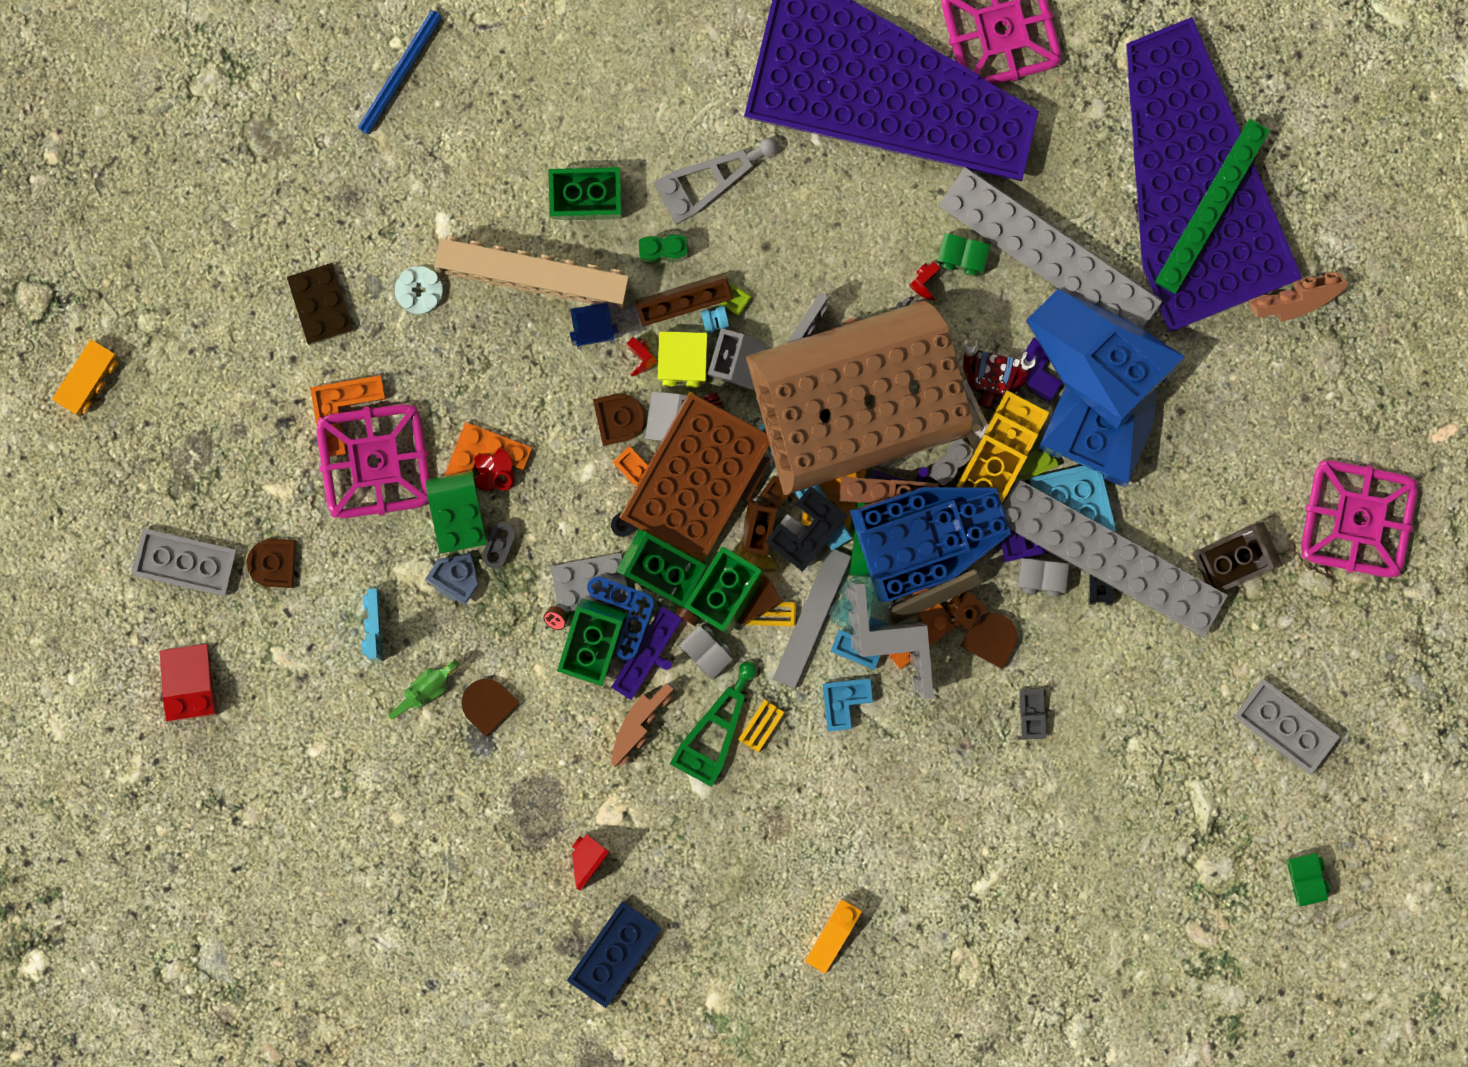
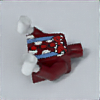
[962,339,1037,409]

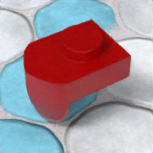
[909,261,940,301]
[626,337,657,376]

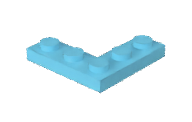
[362,588,383,662]

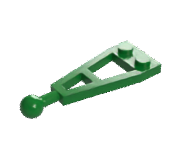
[670,661,758,788]

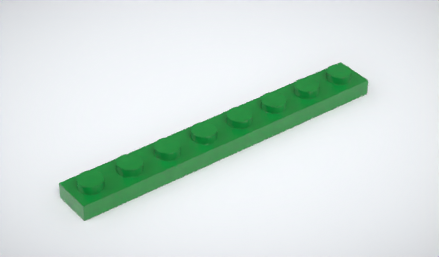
[1154,118,1270,295]

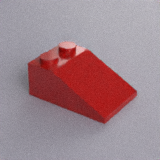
[160,644,217,722]

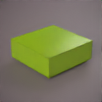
[719,283,752,317]

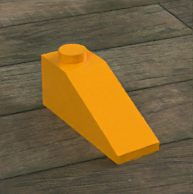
[804,899,862,974]

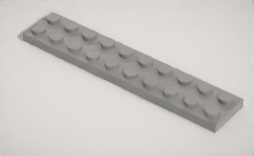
[939,167,1163,329]
[1002,478,1228,638]

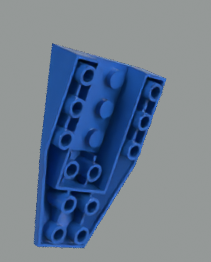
[1026,289,1185,430]
[1038,386,1157,488]
[850,487,1011,602]

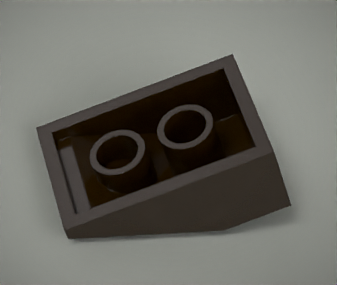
[1193,522,1283,592]

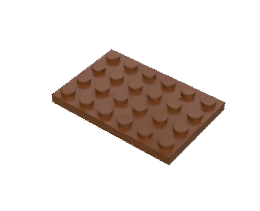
[619,391,770,562]

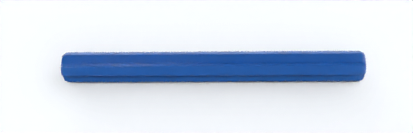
[358,10,442,134]

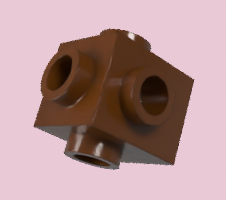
[945,591,988,630]

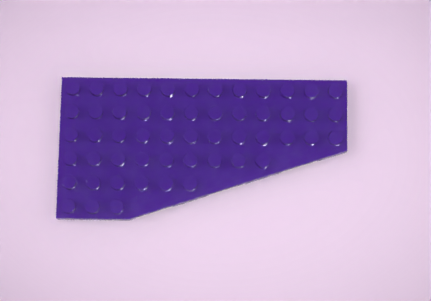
[744,0,1039,181]
[1126,17,1302,333]

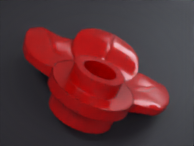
[474,448,515,491]

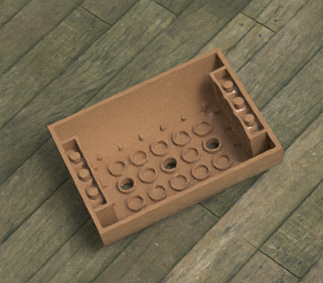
[746,301,973,495]

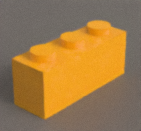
[52,339,118,417]

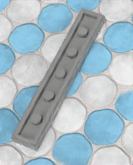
[773,548,851,689]

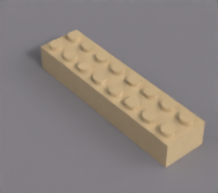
[434,236,629,311]

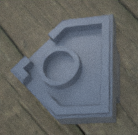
[425,553,479,606]

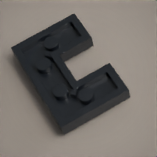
[765,487,848,572]

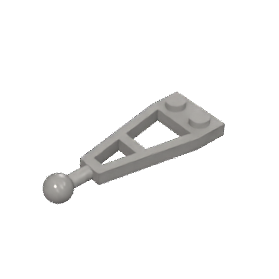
[653,138,778,225]

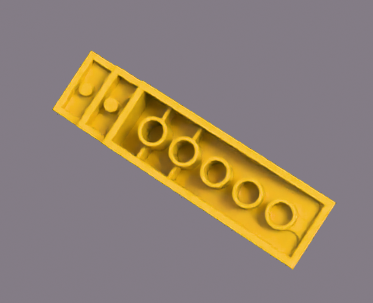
[955,390,1049,572]

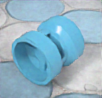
[701,306,729,334]

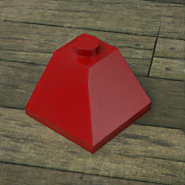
[572,834,610,891]

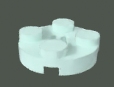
[395,266,443,315]

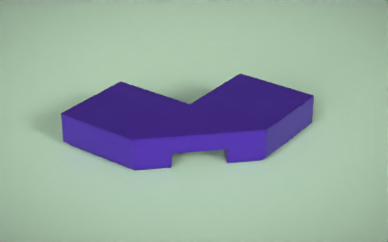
[1021,337,1062,403]

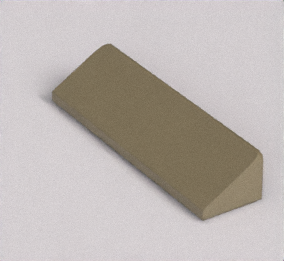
[887,568,981,623]

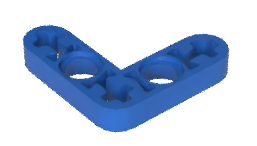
[587,577,654,660]

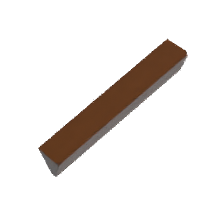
[635,273,733,327]

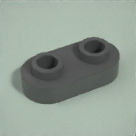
[482,522,516,569]

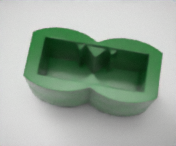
[937,233,991,277]
[639,235,688,264]
[1286,853,1331,907]

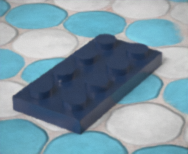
[566,901,662,1008]

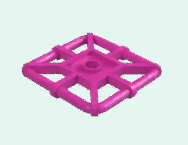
[942,0,1062,84]
[317,404,430,518]
[1301,460,1418,578]

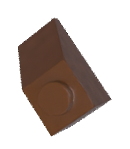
[743,500,778,556]

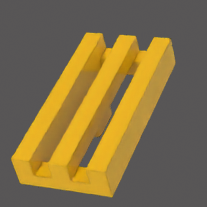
[747,602,796,627]
[738,699,785,753]

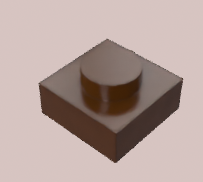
[760,475,790,509]

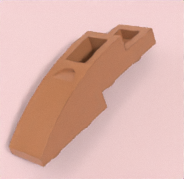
[1249,272,1348,322]
[840,477,939,504]
[611,683,674,767]

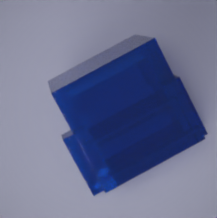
[570,302,619,350]

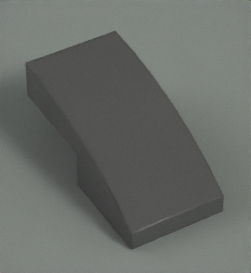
[1019,688,1046,740]

